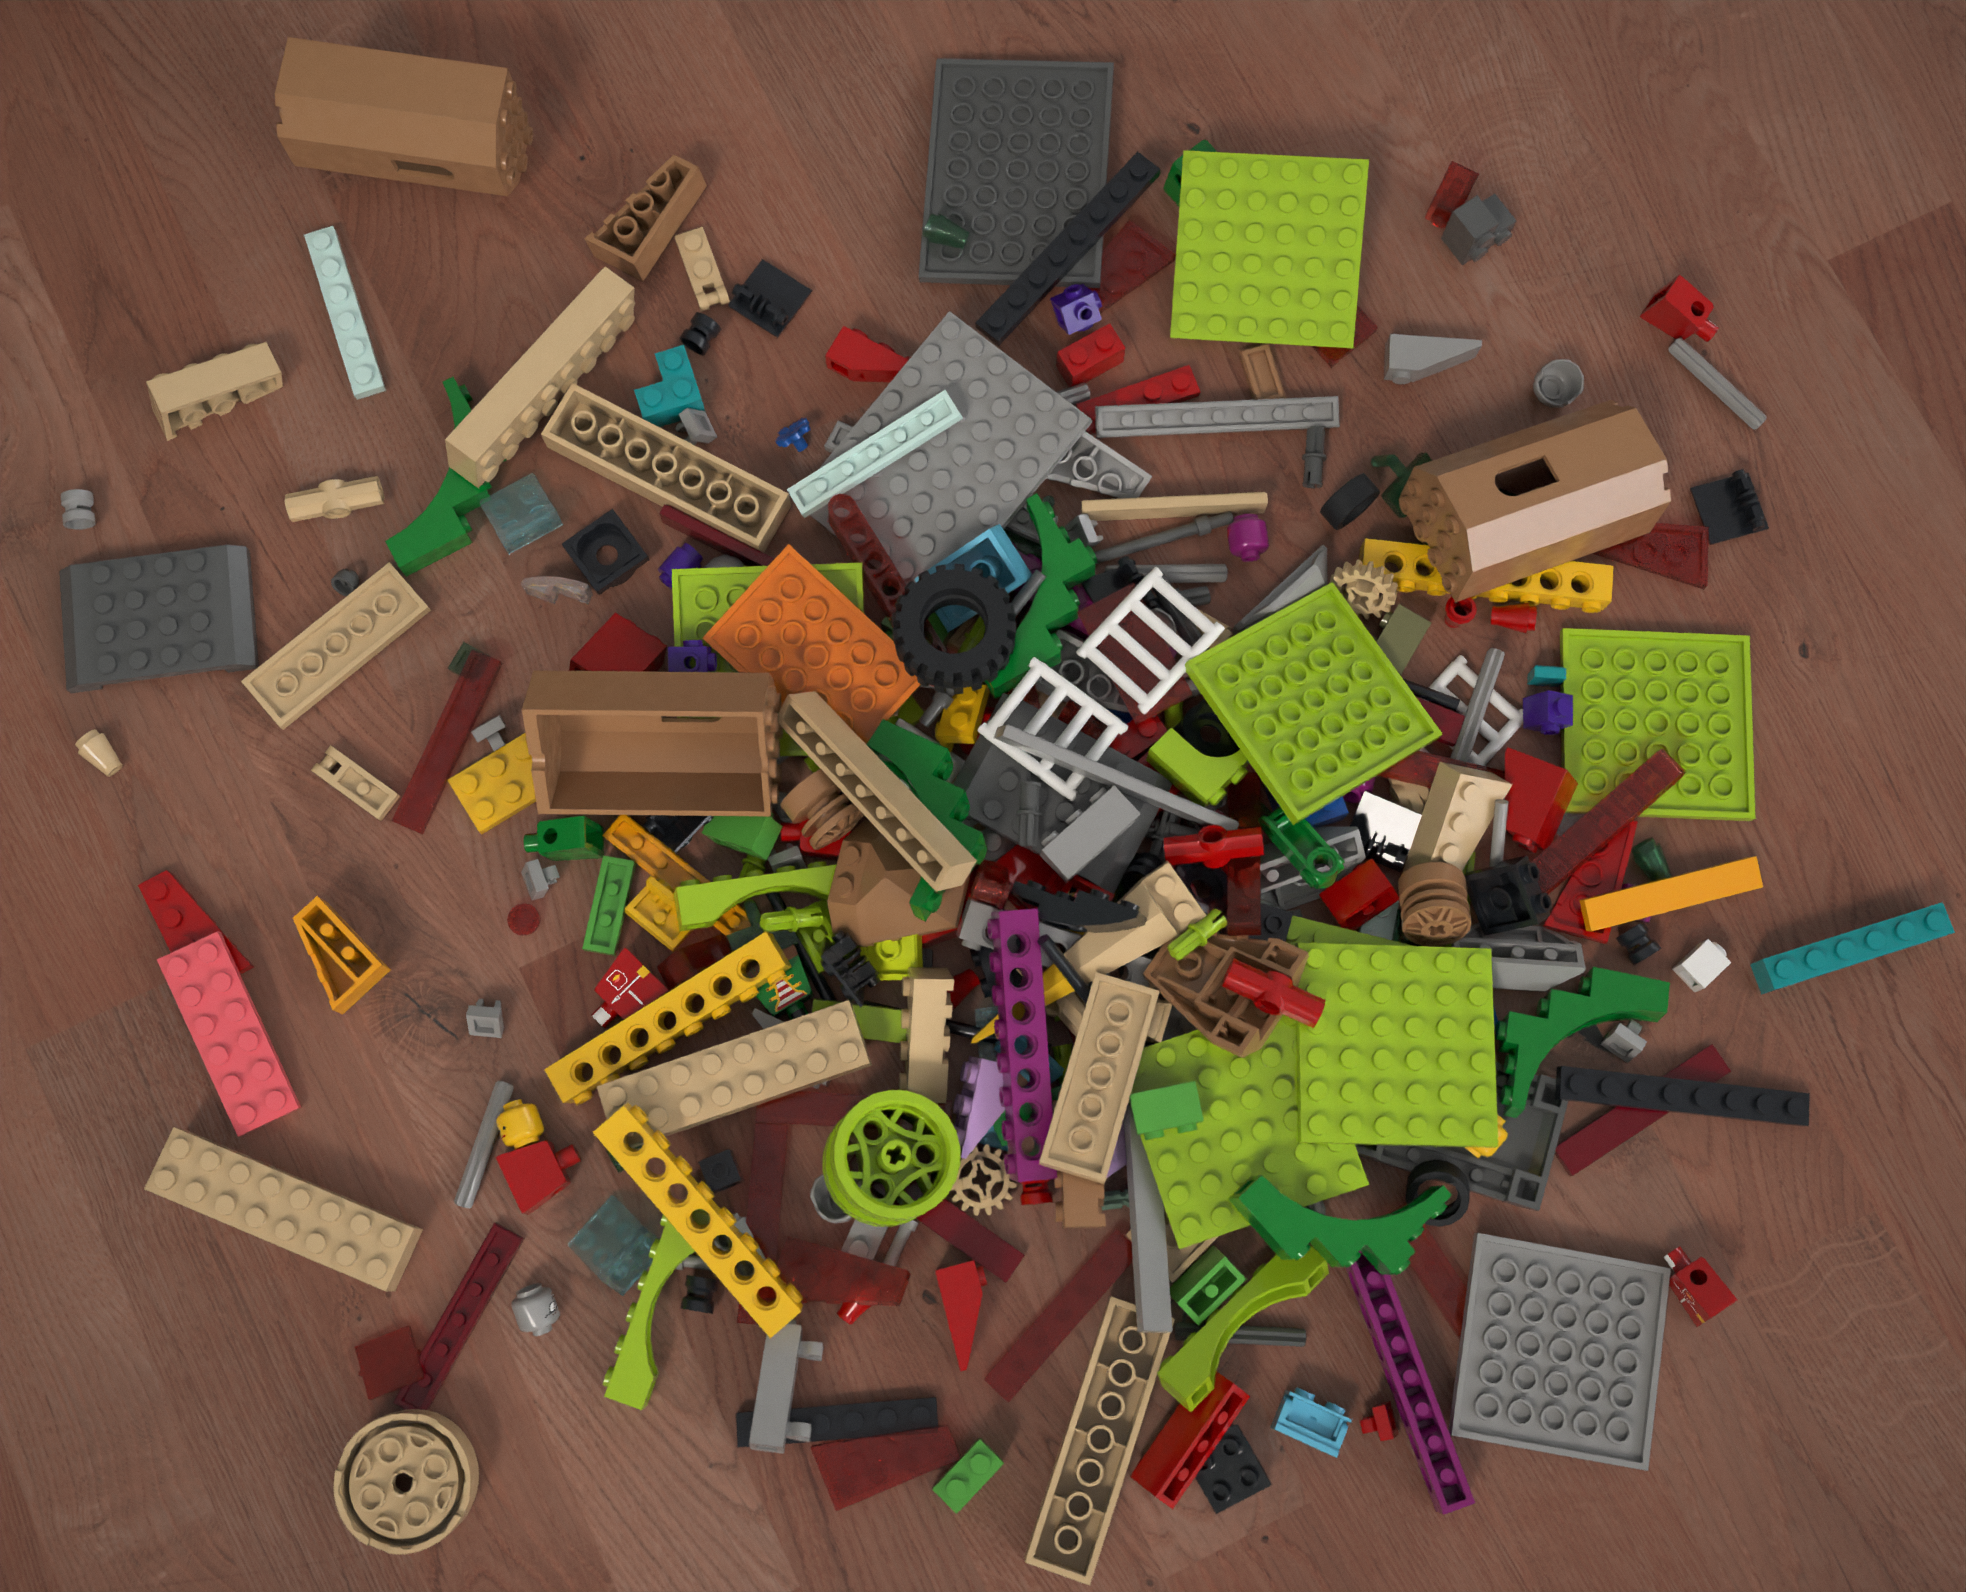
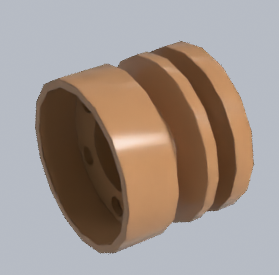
[780,768,864,850]
[1397,862,1471,946]

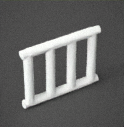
[1076,567,1225,715]
[1412,655,1523,774]
[977,657,1128,801]

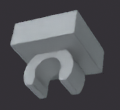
[675,408,717,445]
[1064,514,1104,547]
[471,714,506,751]
[768,843,807,873]
[521,859,560,901]
[466,999,504,1038]
[1600,1019,1647,1063]

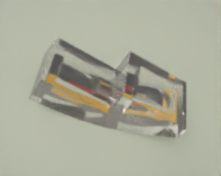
[521,576,593,605]

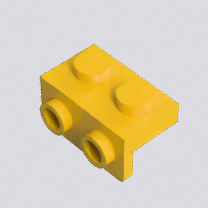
[935,685,990,752]
[625,875,694,952]

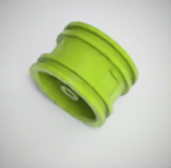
[822,1090,960,1227]

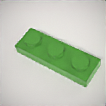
[582,855,636,956]

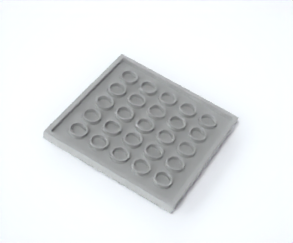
[1448,1233,1671,1471]

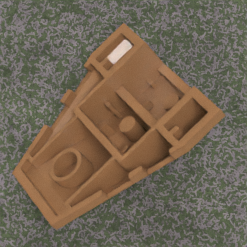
[827,820,971,947]
[1143,929,1309,1058]

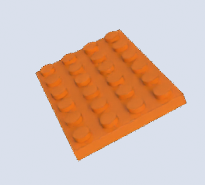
[703,544,921,744]

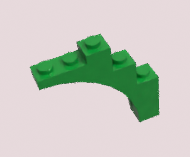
[385,377,506,577]
[985,493,1098,699]
[866,719,987,922]
[1494,967,1670,1118]
[1228,1175,1452,1275]

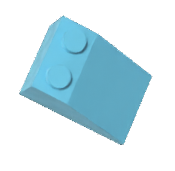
[914,524,1032,632]

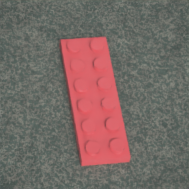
[157,931,301,1137]

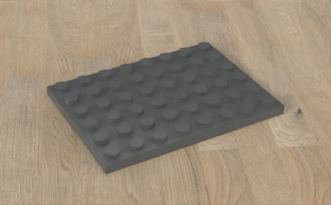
[919,58,1114,288]

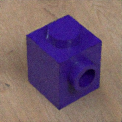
[1523,690,1573,735]

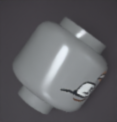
[511,1283,560,1336]

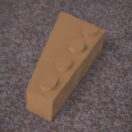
[584,155,707,281]
[1052,1092,1106,1229]

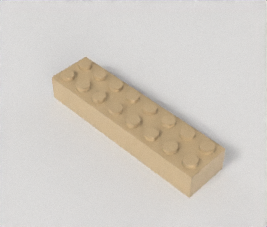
[445,267,635,488]
[541,383,791,553]
[597,1000,873,1148]
[144,1127,423,1291]
[1024,1296,1175,1586]

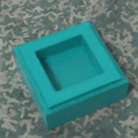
[1527,665,1566,687]

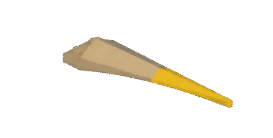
[971,861,1206,1043]

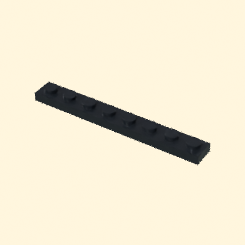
[975,151,1160,346]
[1555,1066,1810,1127]

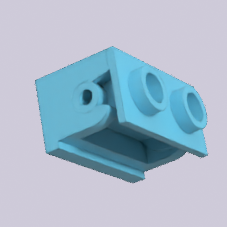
[1270,1387,1352,1458]

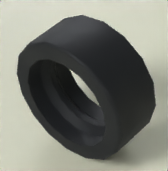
[1320,473,1380,530]
[1406,1159,1470,1227]

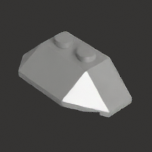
[1232,544,1327,635]
[1237,827,1366,911]
[1451,922,1586,991]

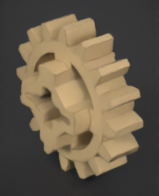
[1329,560,1398,619]
[950,1144,1017,1216]

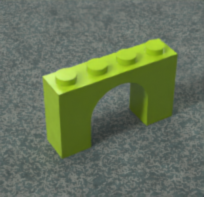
[1146,728,1250,808]

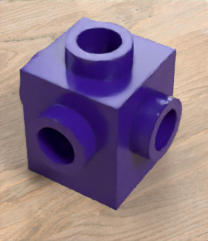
[1050,283,1102,335]
[668,640,717,672]

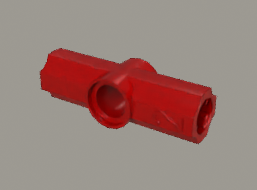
[1163,825,1265,868]
[1222,958,1326,1028]

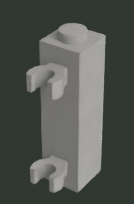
[749,1319,824,1454]

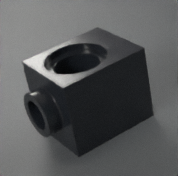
[698,1149,745,1194]

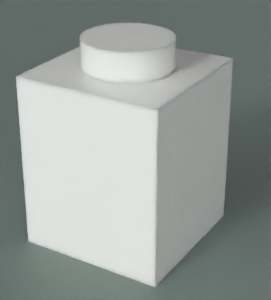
[1672,939,1731,993]

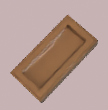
[1239,344,1286,400]

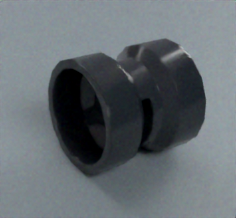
[679,312,721,355]
[1122,852,1163,891]
[1616,921,1661,965]
[680,1275,719,1314]

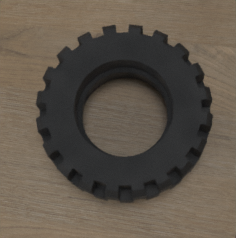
[892,564,1016,694]

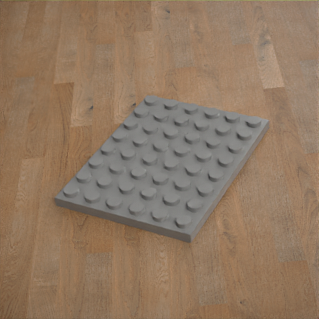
[792,311,1092,613]

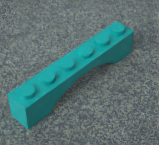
[1750,902,1955,995]

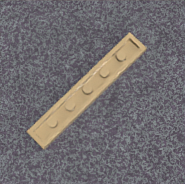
[1080,492,1268,521]

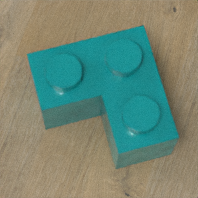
[634,345,705,427]

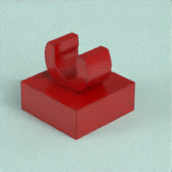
[1359,1401,1399,1442]

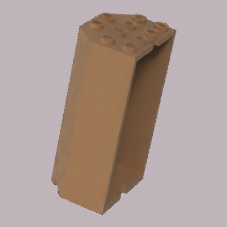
[275,37,533,196]
[1399,400,1671,602]
[522,670,783,817]

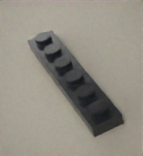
[736,1397,939,1448]

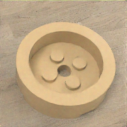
[334,1409,479,1554]

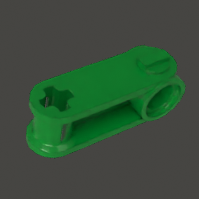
[1258,805,1345,889]

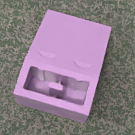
[953,1056,1019,1159]

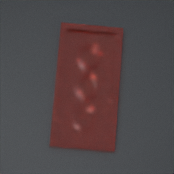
[1077,583,1193,725]

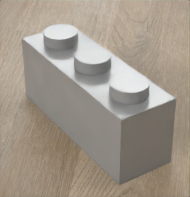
[1040,785,1141,883]

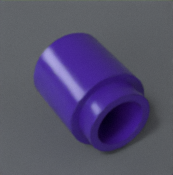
[658,543,703,589]

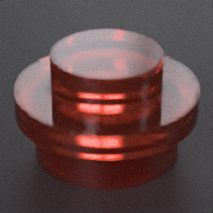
[507,903,540,936]

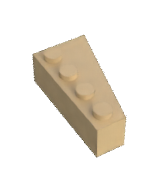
[146,342,283,441]
[1402,762,1513,874]
[899,967,954,1103]

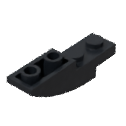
[1010,880,1147,933]

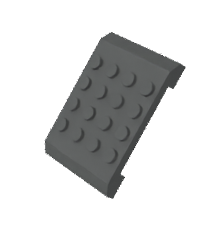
[59,545,259,693]
[953,693,1172,894]
[1355,1062,1568,1211]

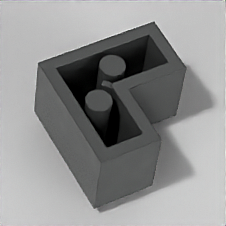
[1441,193,1516,266]

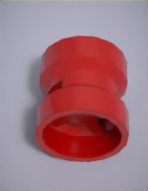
[1019,1179,1053,1205]

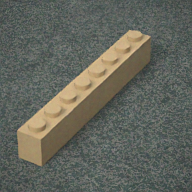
[778,691,977,891]

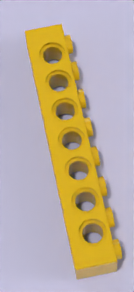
[1359,538,1614,613]
[544,932,792,1106]
[593,1102,803,1338]

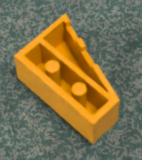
[293,896,391,1015]

